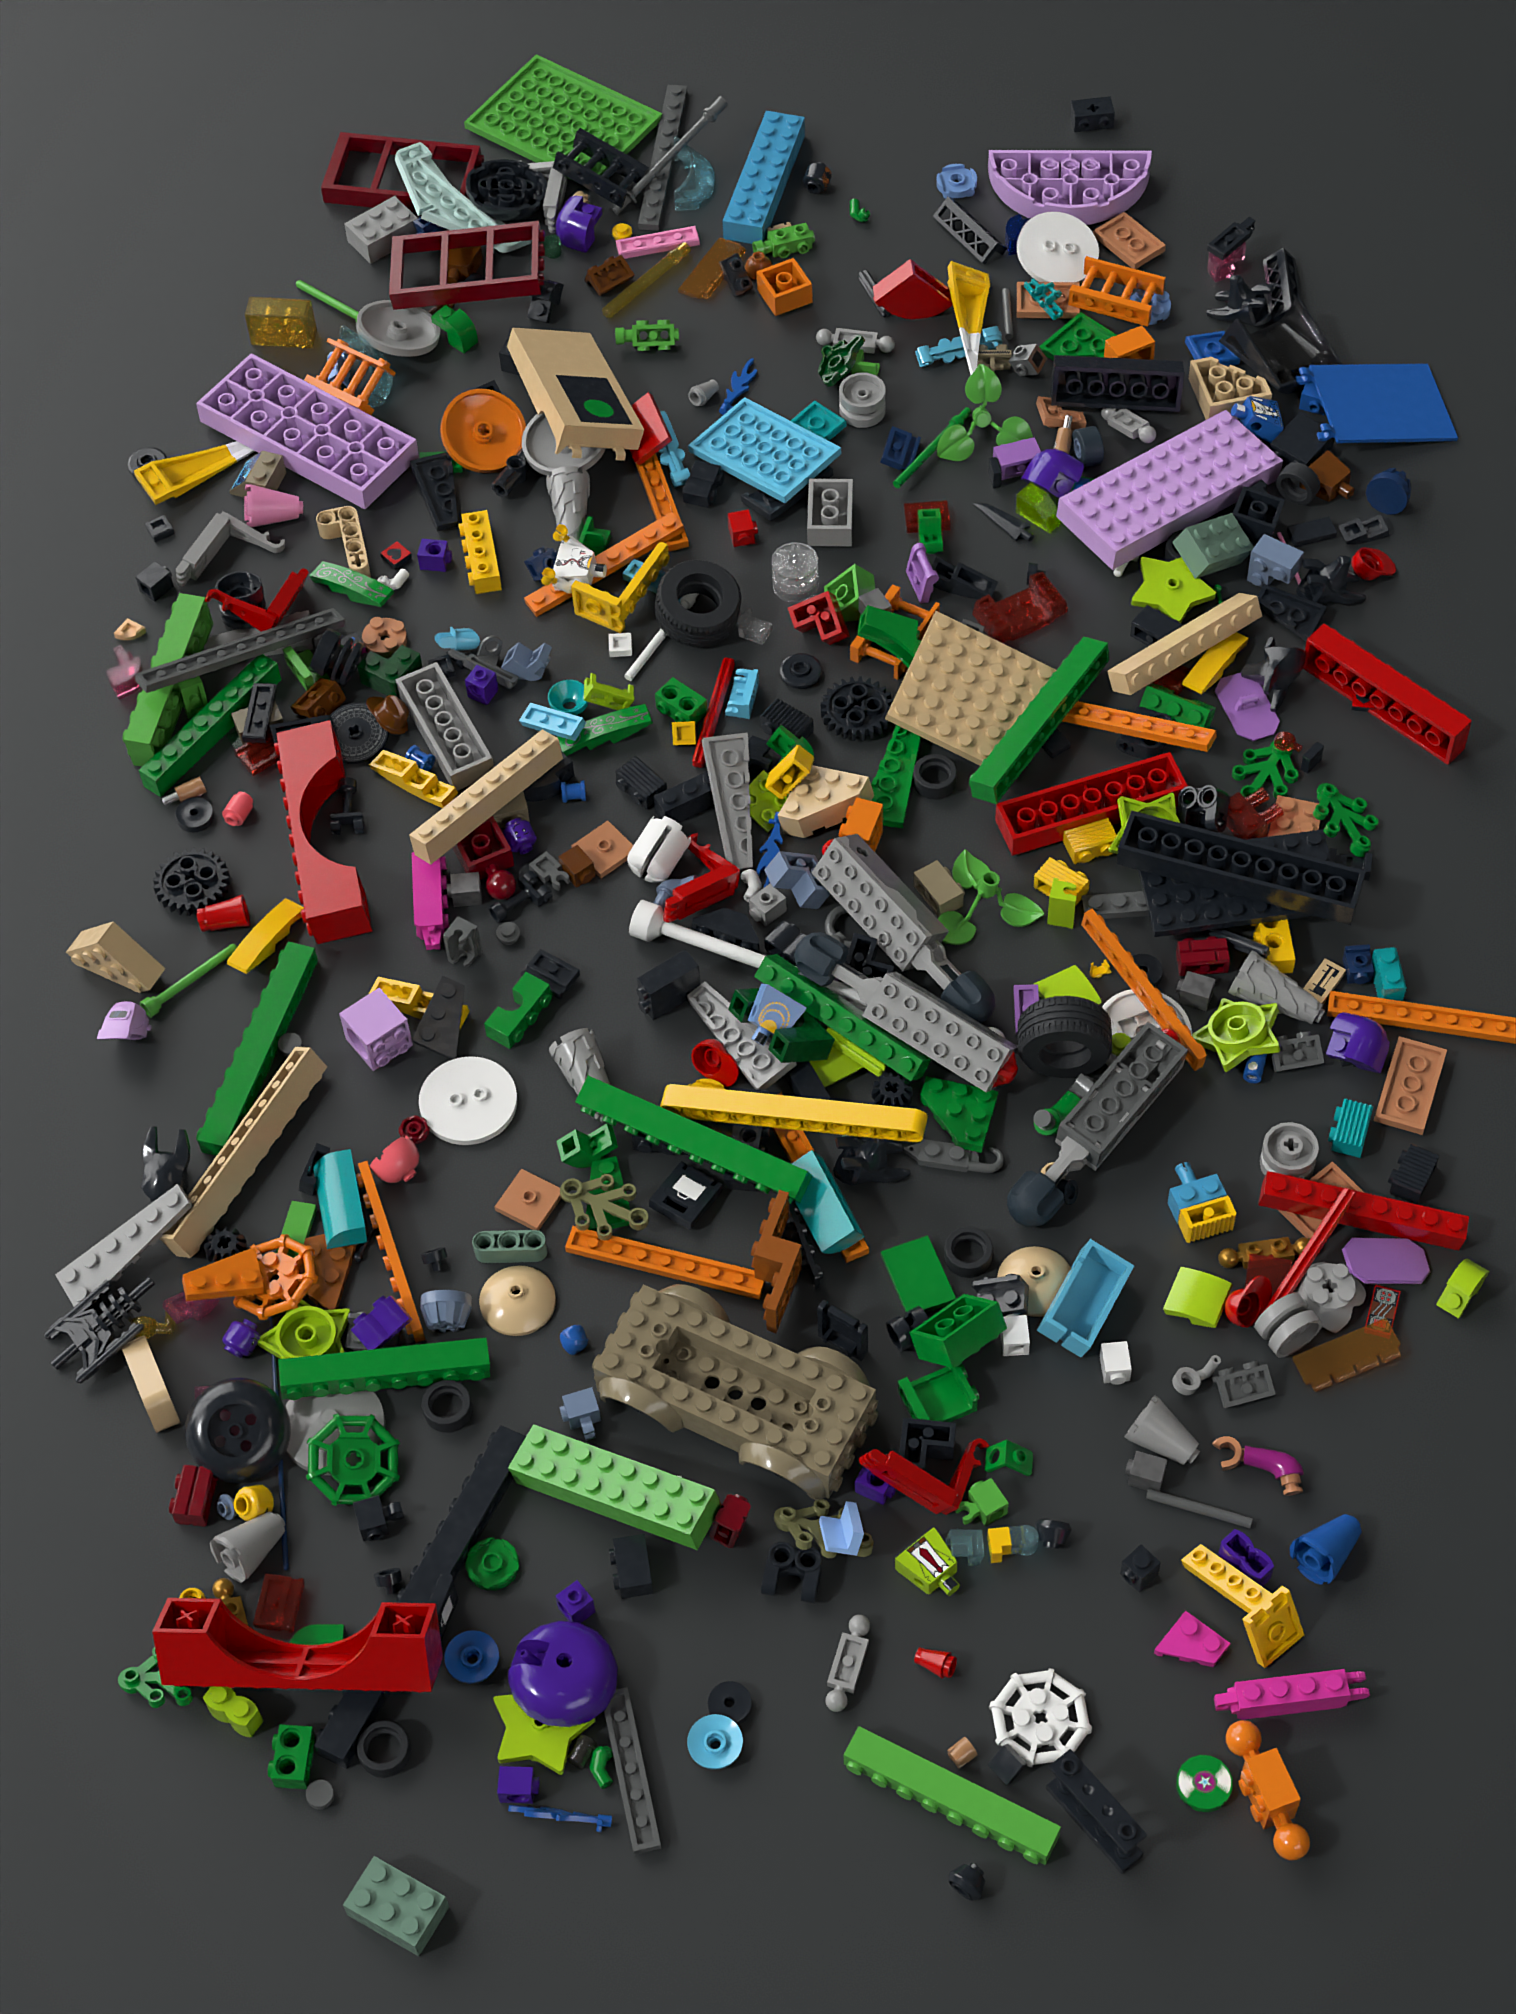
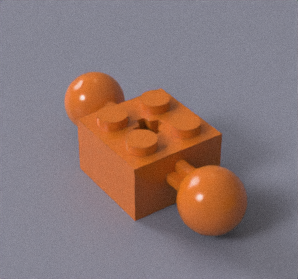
[1226,1720,1310,1861]

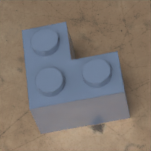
[1247,534,1304,587]
[764,851,830,909]

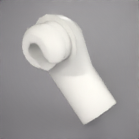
[377,569,409,590]
[741,869,762,902]

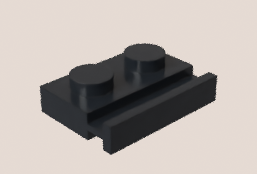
[520,949,580,1000]

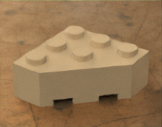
[1189,357,1272,420]
[777,765,874,838]
[66,922,165,993]

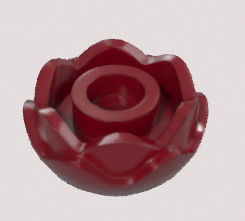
[399,1115,430,1145]

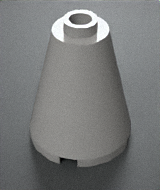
[1124,1395,1200,1465]
[210,1512,285,1583]

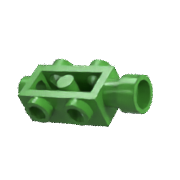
[752,223,815,258]
[615,320,679,351]

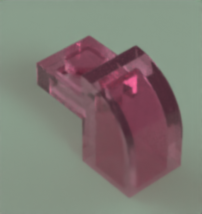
[1207,242,1246,282]
[106,645,143,700]
[163,1292,220,1324]

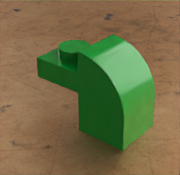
[431,305,478,354]
[918,509,943,554]
[766,725,814,765]
[557,1123,618,1168]

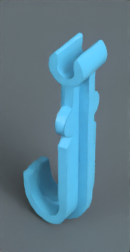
[915,326,1003,367]
[658,411,690,488]

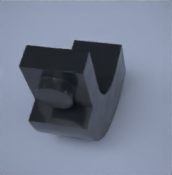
[490,756,575,802]

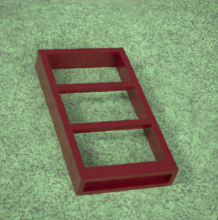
[321,132,484,212]
[389,221,545,310]

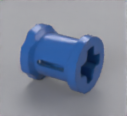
[405,745,435,772]
[561,780,586,803]

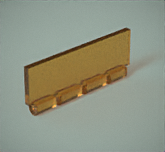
[678,237,746,299]
[1292,1318,1401,1392]

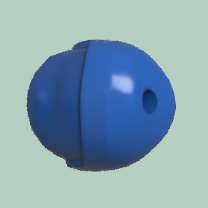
[560,1325,588,1355]

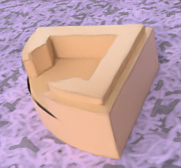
[114,618,146,640]

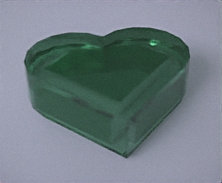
[542,234,562,259]

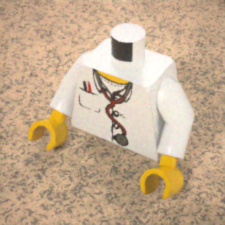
[541,524,607,594]

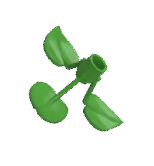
[937,364,1033,461]
[938,849,1044,945]

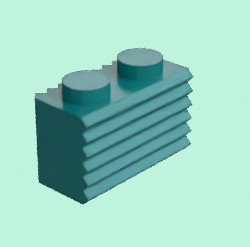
[1371,947,1407,1001]
[1328,1099,1373,1158]

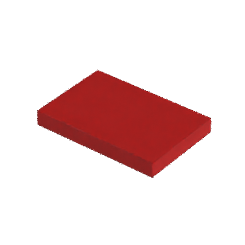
[629,392,672,466]

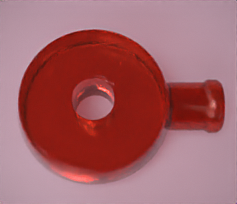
[1274,732,1303,752]

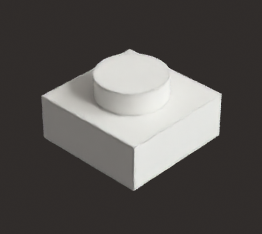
[609,633,632,657]

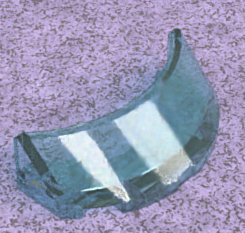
[673,136,715,211]
[339,325,393,407]

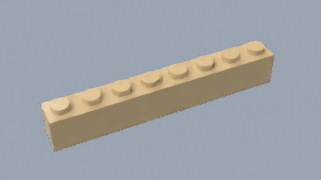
[1108,593,1262,695]
[409,729,563,865]

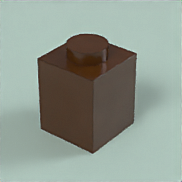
[558,845,595,888]

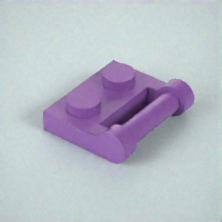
[906,543,939,603]

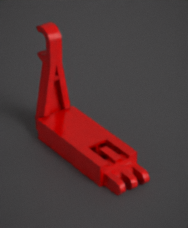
[205,568,309,632]
[663,833,740,923]
[859,1438,989,1515]

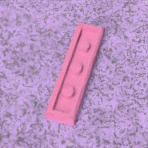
[616,226,700,259]

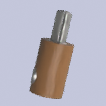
[1053,415,1073,454]
[162,776,207,805]

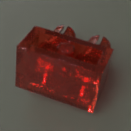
[1226,787,1284,840]

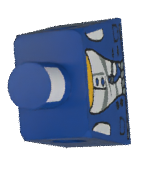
[1231,396,1284,443]

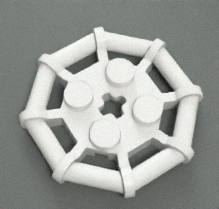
[989,1668,1092,1767]

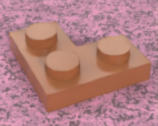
[1036,396,1087,431]

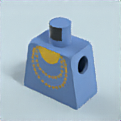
[748,984,806,1046]

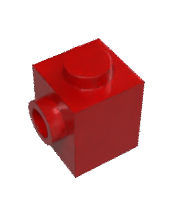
[728,509,758,547]

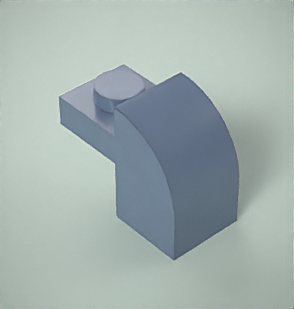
[501,642,552,681]

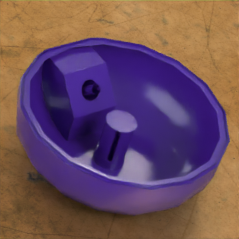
[508,1621,618,1727]

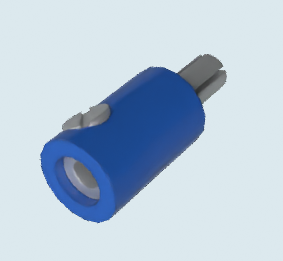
[1243,1054,1267,1083]

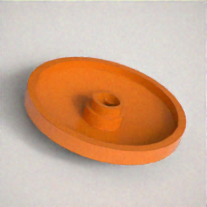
[440,389,526,473]

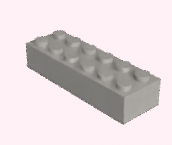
[395,662,494,791]

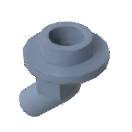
[217,1486,245,1520]

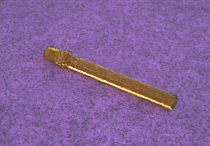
[602,242,691,318]

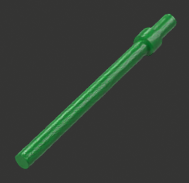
[893,407,972,488]

